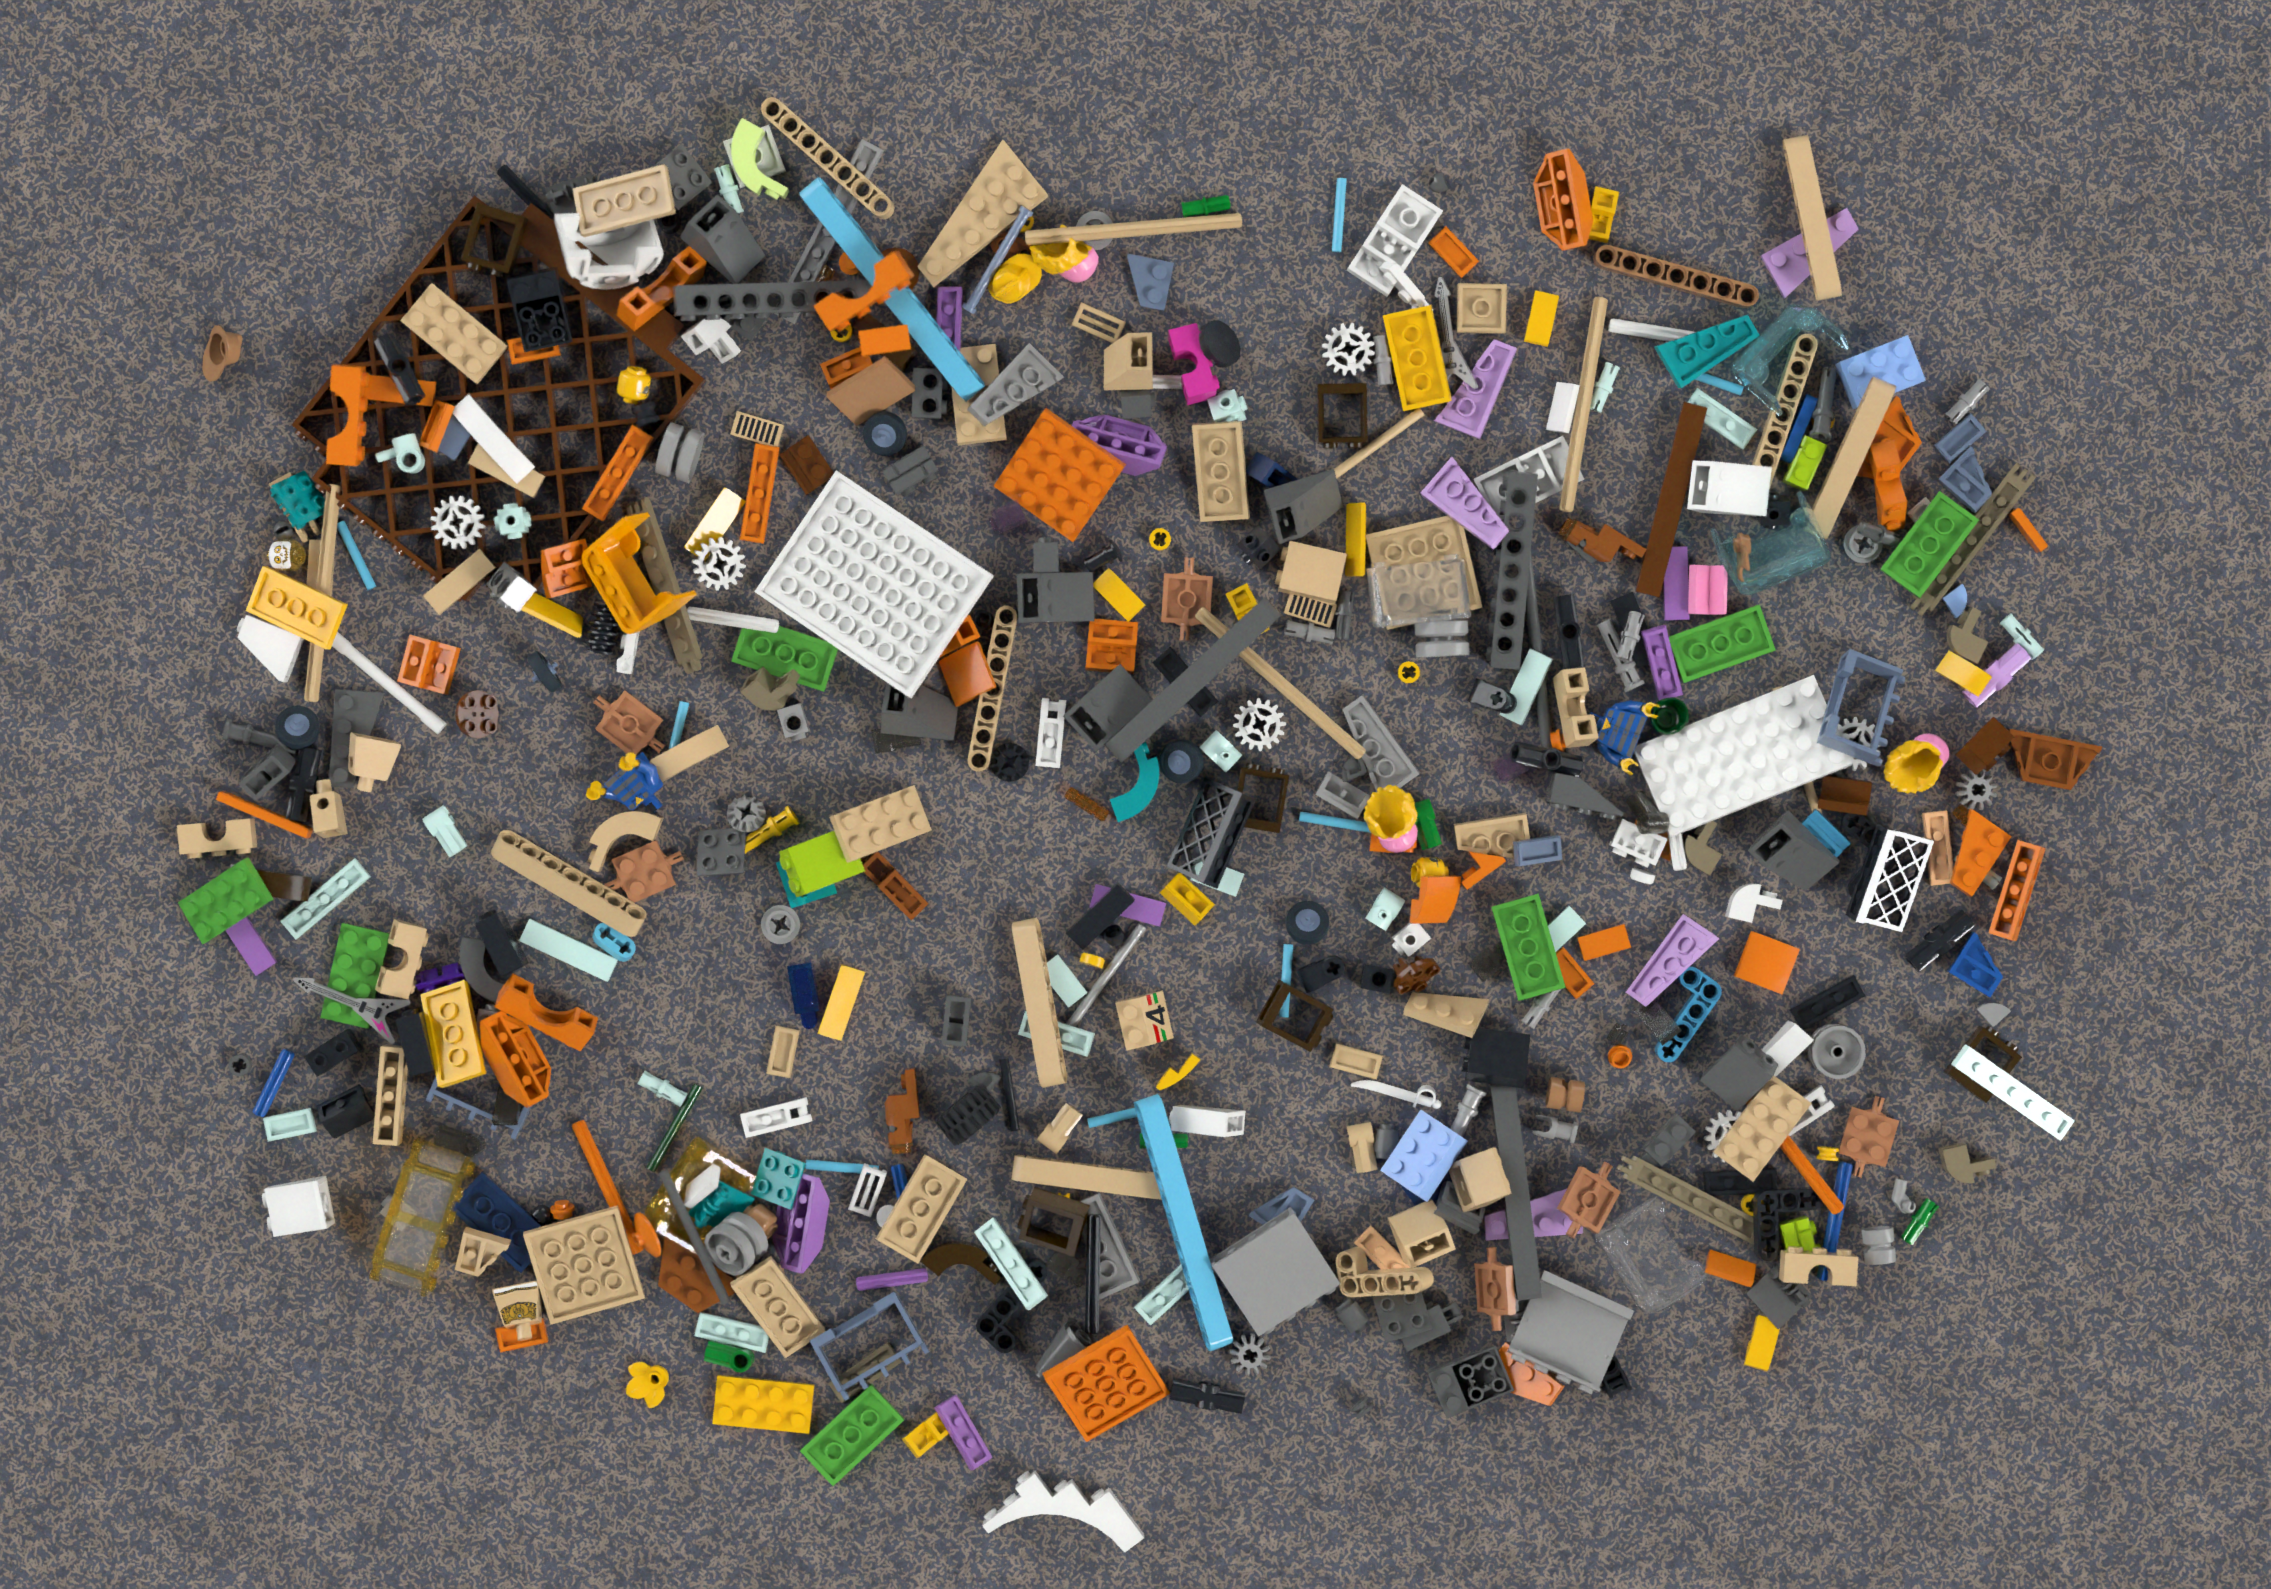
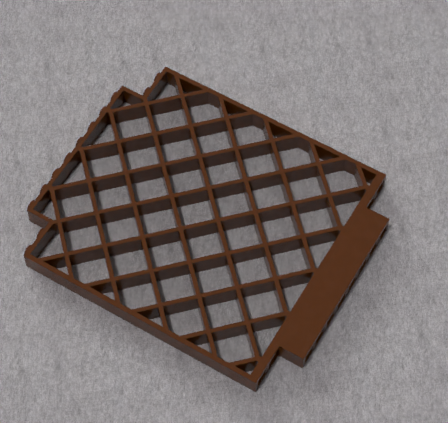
[292,195,706,602]

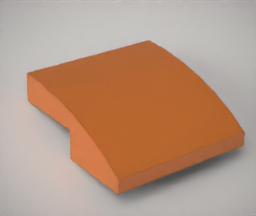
[820,346,873,412]
[541,538,592,599]
[1085,619,1138,674]
[397,635,461,695]
[939,642,996,707]
[1410,875,1462,924]
[1734,931,1800,995]

